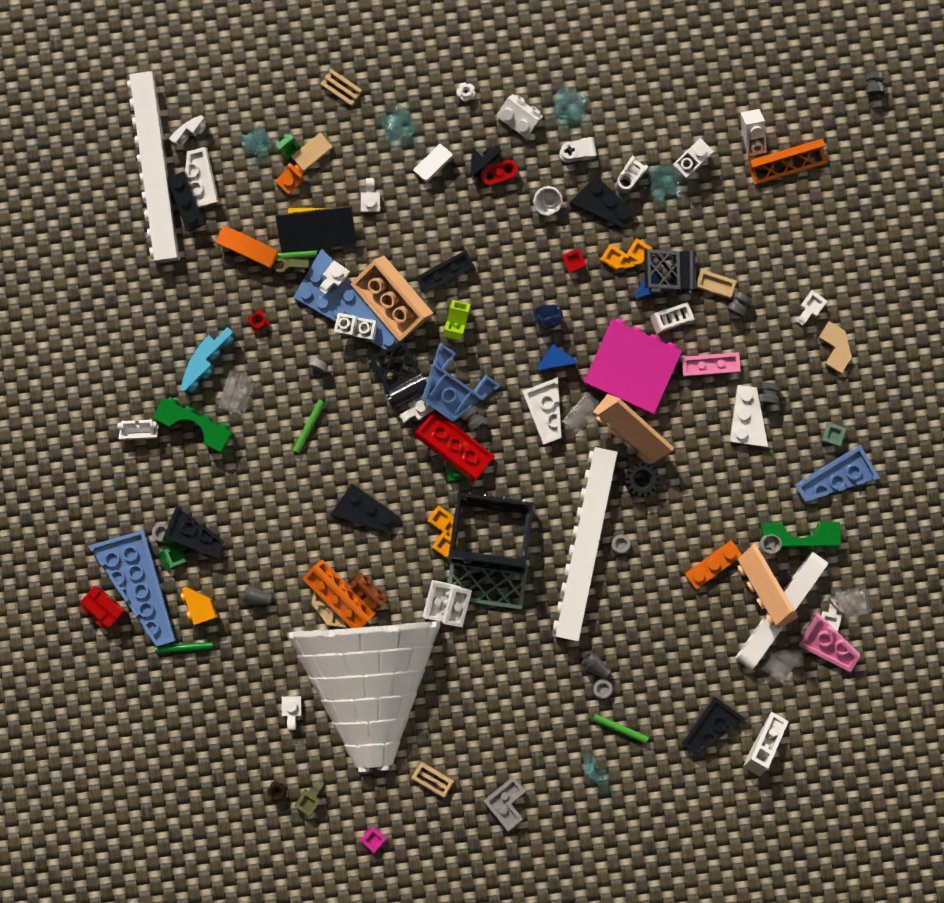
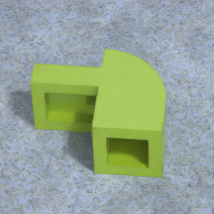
[443,300,471,340]

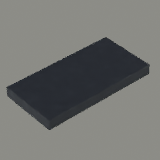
[276,205,357,253]

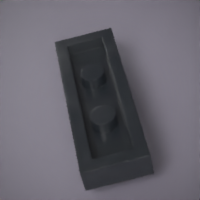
[167,171,206,232]
[416,250,475,295]

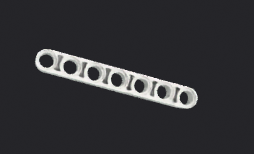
[735,551,828,670]

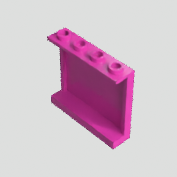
[582,318,682,415]

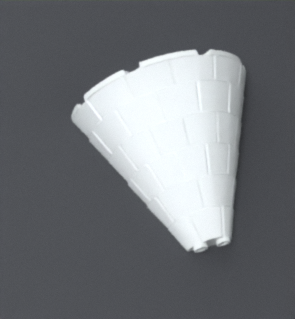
[287,621,441,772]

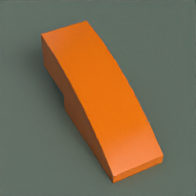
[215,225,279,268]

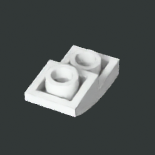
[169,115,206,147]
[334,313,378,341]

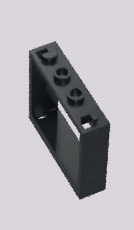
[448,491,534,574]

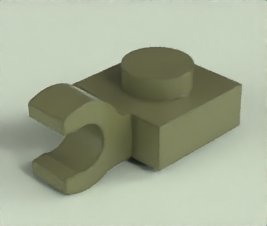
[276,258,310,273]
[294,780,324,816]

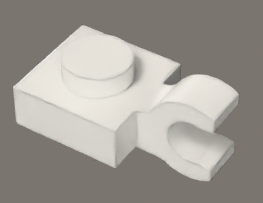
[361,178,380,212]
[319,261,350,295]
[796,290,827,325]
[399,395,434,423]
[821,599,842,632]
[282,696,302,730]

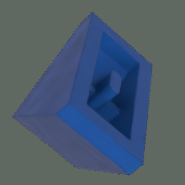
[634,263,664,300]
[537,344,576,372]

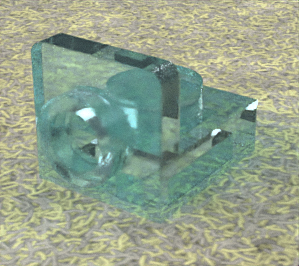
[241,125,272,155]
[582,753,608,781]

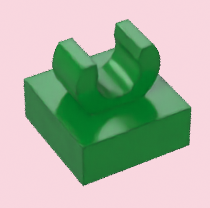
[276,134,301,160]
[446,462,467,481]

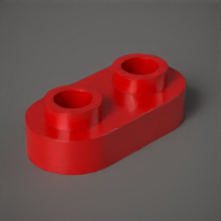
[481,160,518,186]

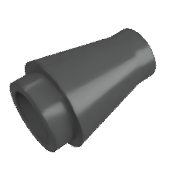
[242,586,272,606]
[581,652,611,679]

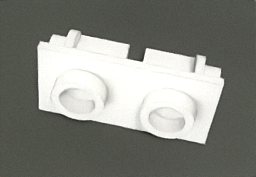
[118,419,159,440]

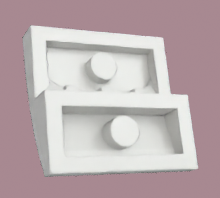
[423,580,472,627]

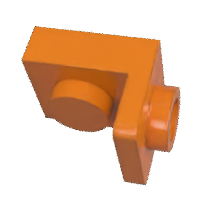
[275,163,305,195]

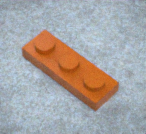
[684,540,742,589]

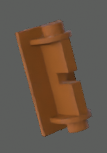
[350,573,388,611]

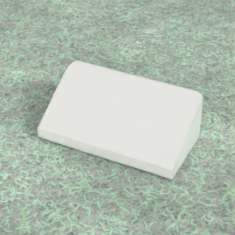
[413,144,453,184]

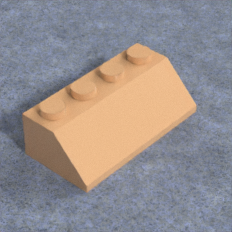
[351,256,433,342]
[593,394,674,463]
[737,544,799,629]

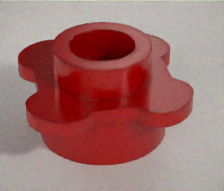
[247,310,269,333]

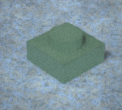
[821,422,846,447]

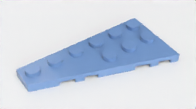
[293,249,399,353]
[88,530,176,646]

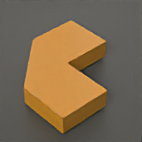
[600,238,652,271]
[427,505,458,559]

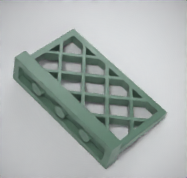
[448,562,528,609]

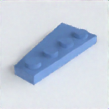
[794,445,880,502]

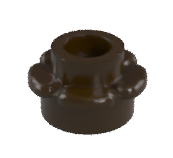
[267,782,286,801]

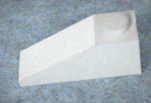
[743,712,789,776]

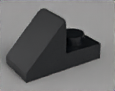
[471,145,502,179]

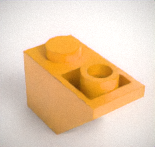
[181,587,218,625]

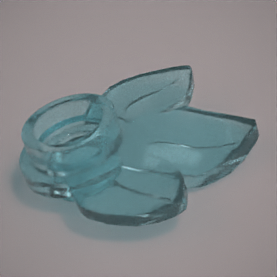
[554,87,587,121]
[379,103,415,141]
[648,165,681,201]

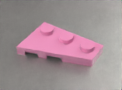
[799,613,860,672]

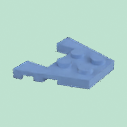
[421,342,500,422]

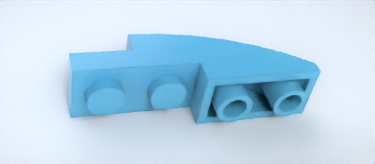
[181,327,235,393]

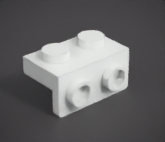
[496,94,543,138]

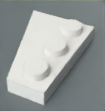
[185,147,219,208]
[522,377,561,445]
[729,385,768,447]

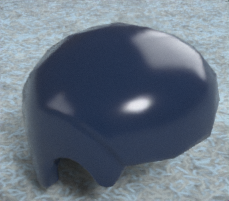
[533,305,563,329]

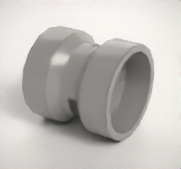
[759,534,781,554]

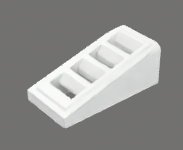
[650,302,695,334]

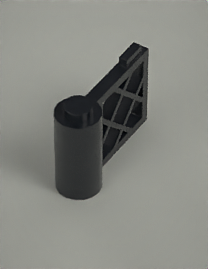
[644,249,696,295]
[368,340,427,408]

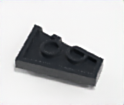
[569,176,637,229]
[330,484,399,532]
[163,505,224,561]
[681,696,746,755]

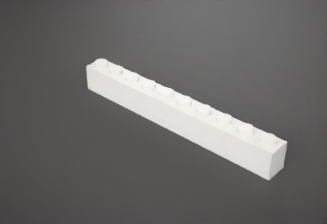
[127,71,180,264]
[552,447,617,641]

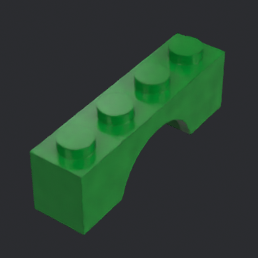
[153,397,234,453]
[760,522,841,550]

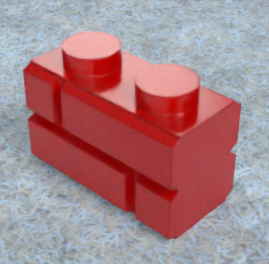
[79,586,126,629]

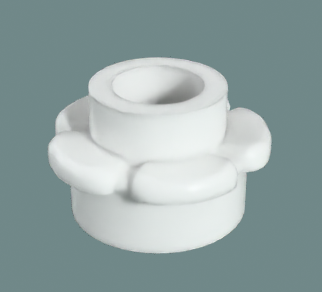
[457,83,475,101]

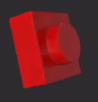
[562,248,587,273]

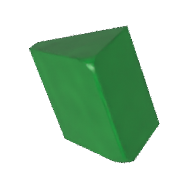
[159,546,187,571]

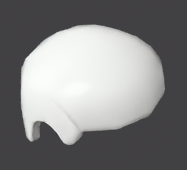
[533,186,563,216]

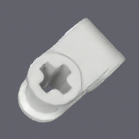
[559,137,597,163]
[616,156,648,194]

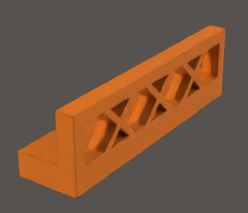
[748,139,827,186]
[302,559,376,628]

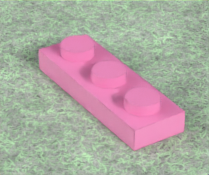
[681,352,741,377]

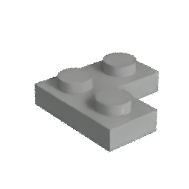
[484,776,526,831]

